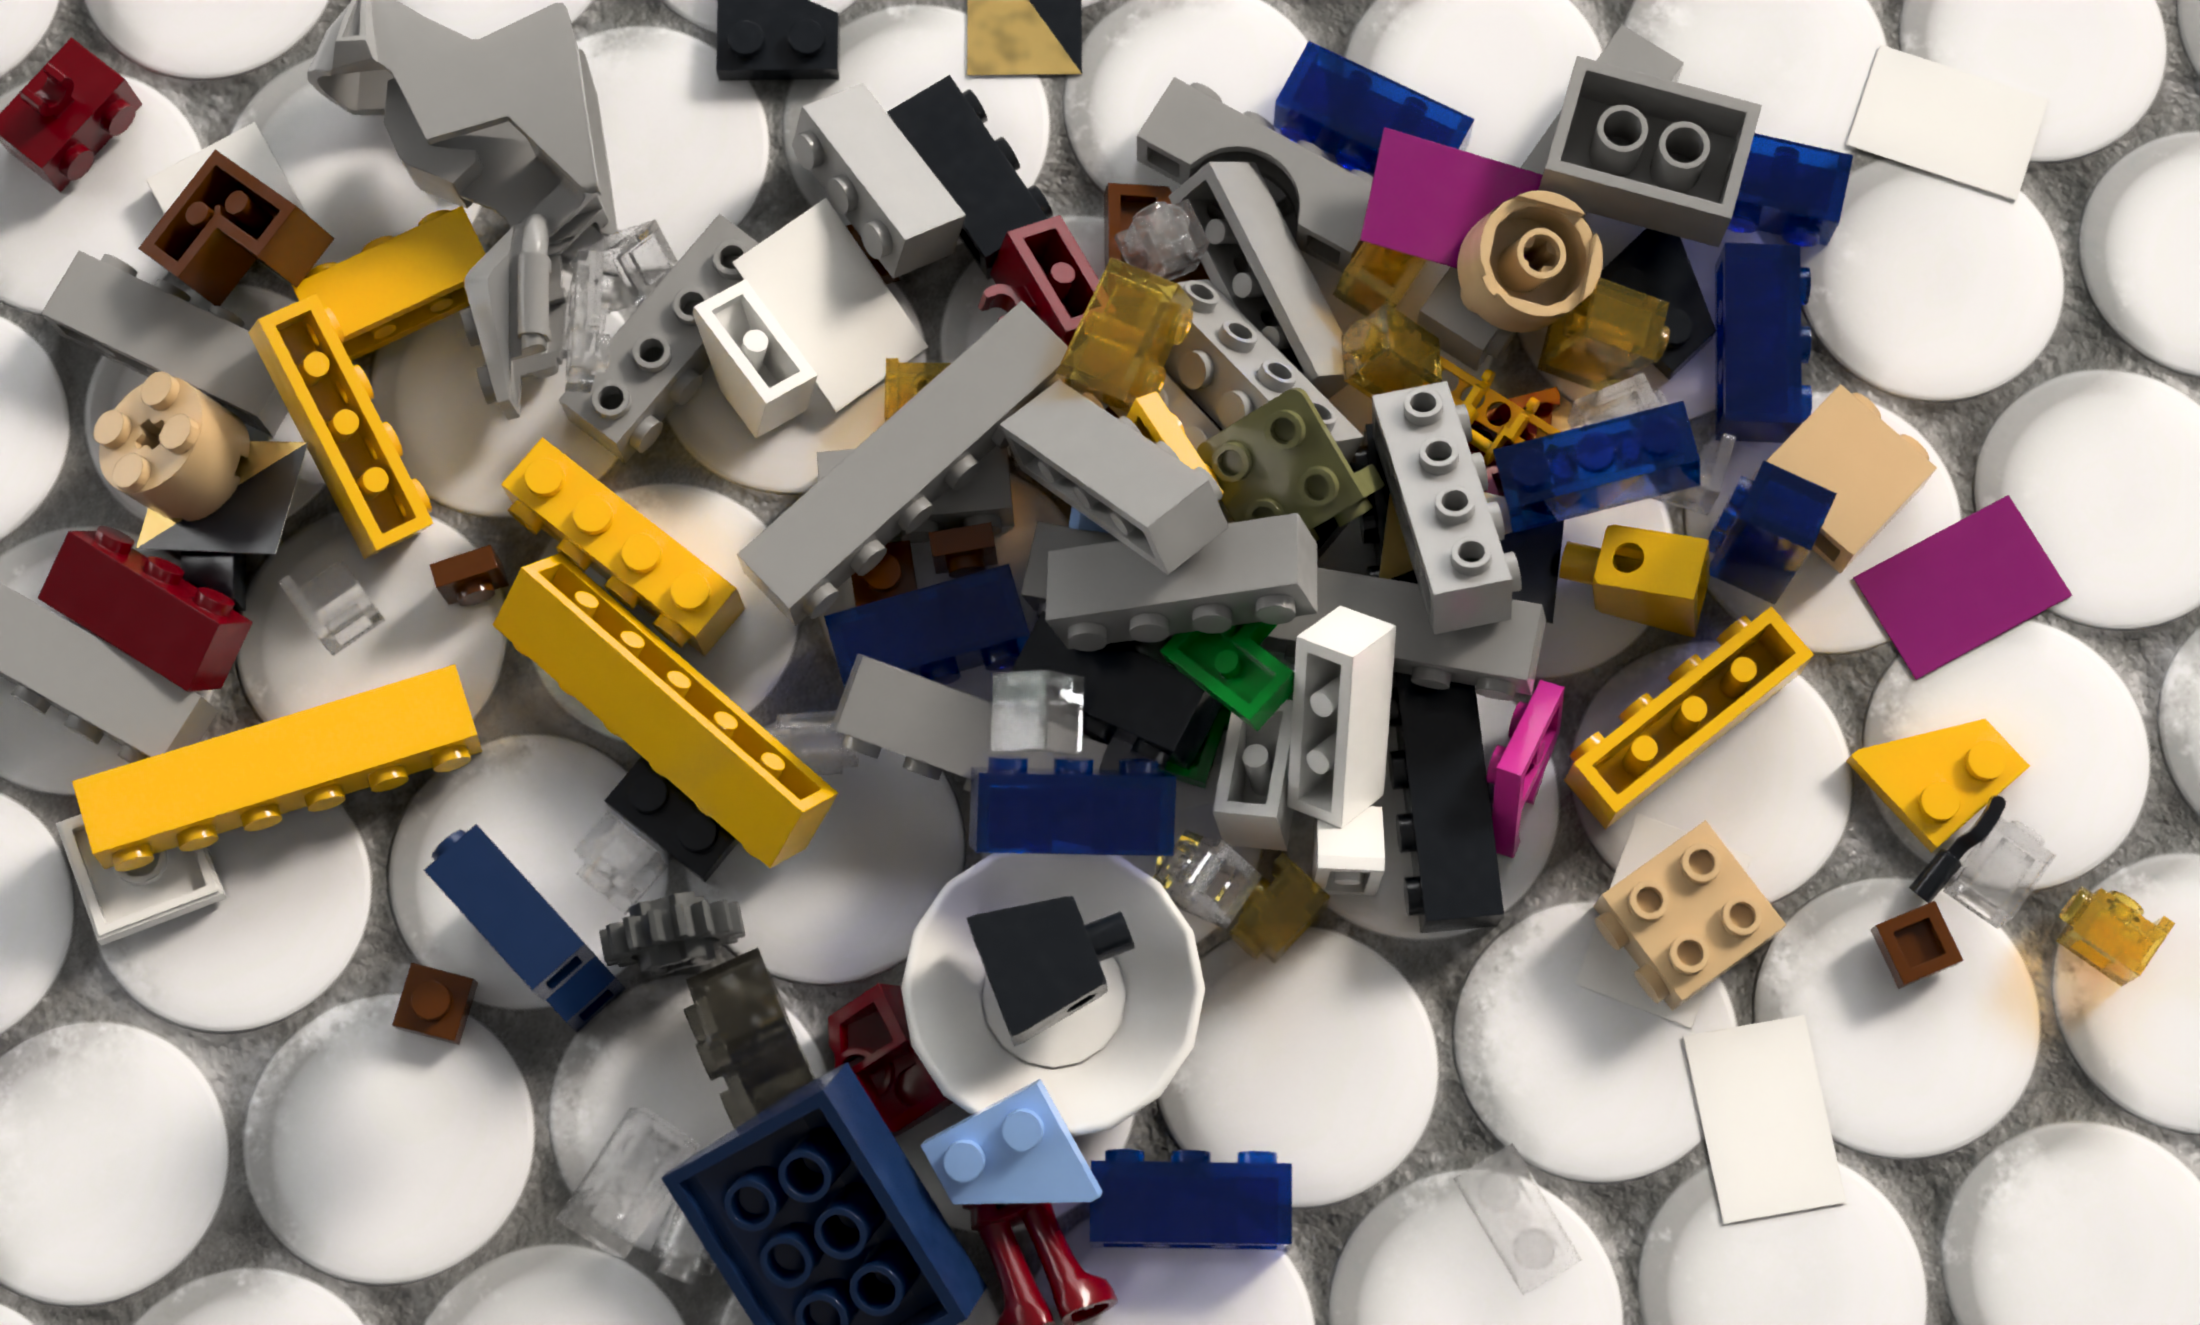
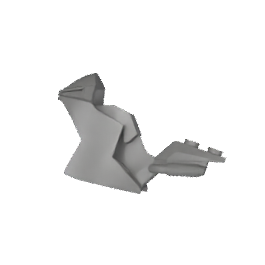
[307,0,618,420]

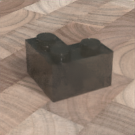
[683,947,816,1129]

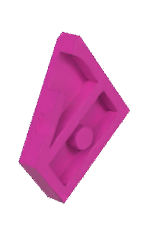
[1486,680,1565,858]

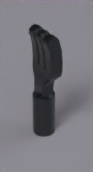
[1909,795,2006,903]

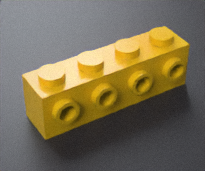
[248,293,434,559]
[501,437,745,656]
[1564,606,1814,830]

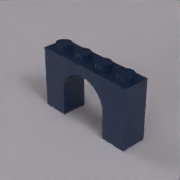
[424,824,626,1032]

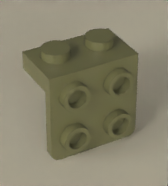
[1196,387,1386,542]

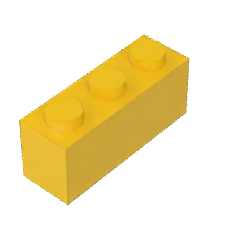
[292,206,486,361]

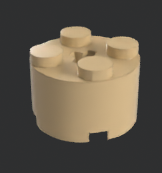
[1457,190,1603,332]
[93,371,250,522]

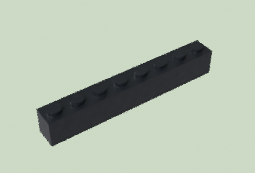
[1352,424,1504,933]

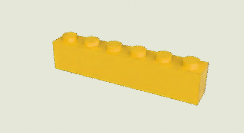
[493,553,839,868]
[72,664,482,871]

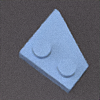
[920,1078,1103,1205]

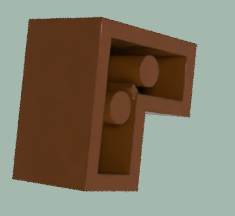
[138,149,335,306]

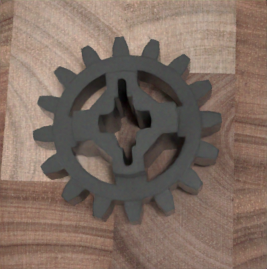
[599,892,746,976]

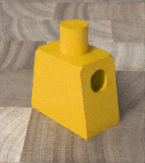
[1559,524,1710,638]

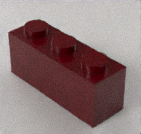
[38,526,253,692]

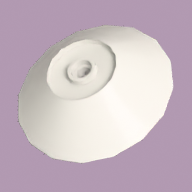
[901,839,1205,1137]

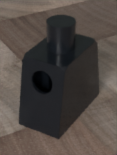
[967,896,1135,1046]

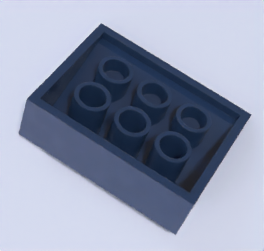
[661,1062,987,1325]

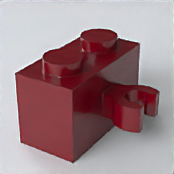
[0,37,143,193]
[978,215,1119,354]

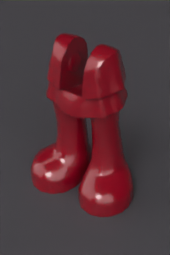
[962,1203,1118,1325]

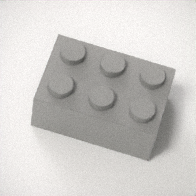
[1539,56,1762,248]

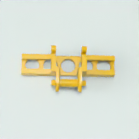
[1420,355,1577,473]

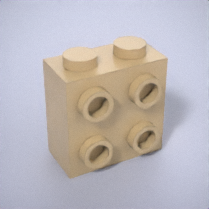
[1745,384,1937,574]
[1593,820,1787,1011]

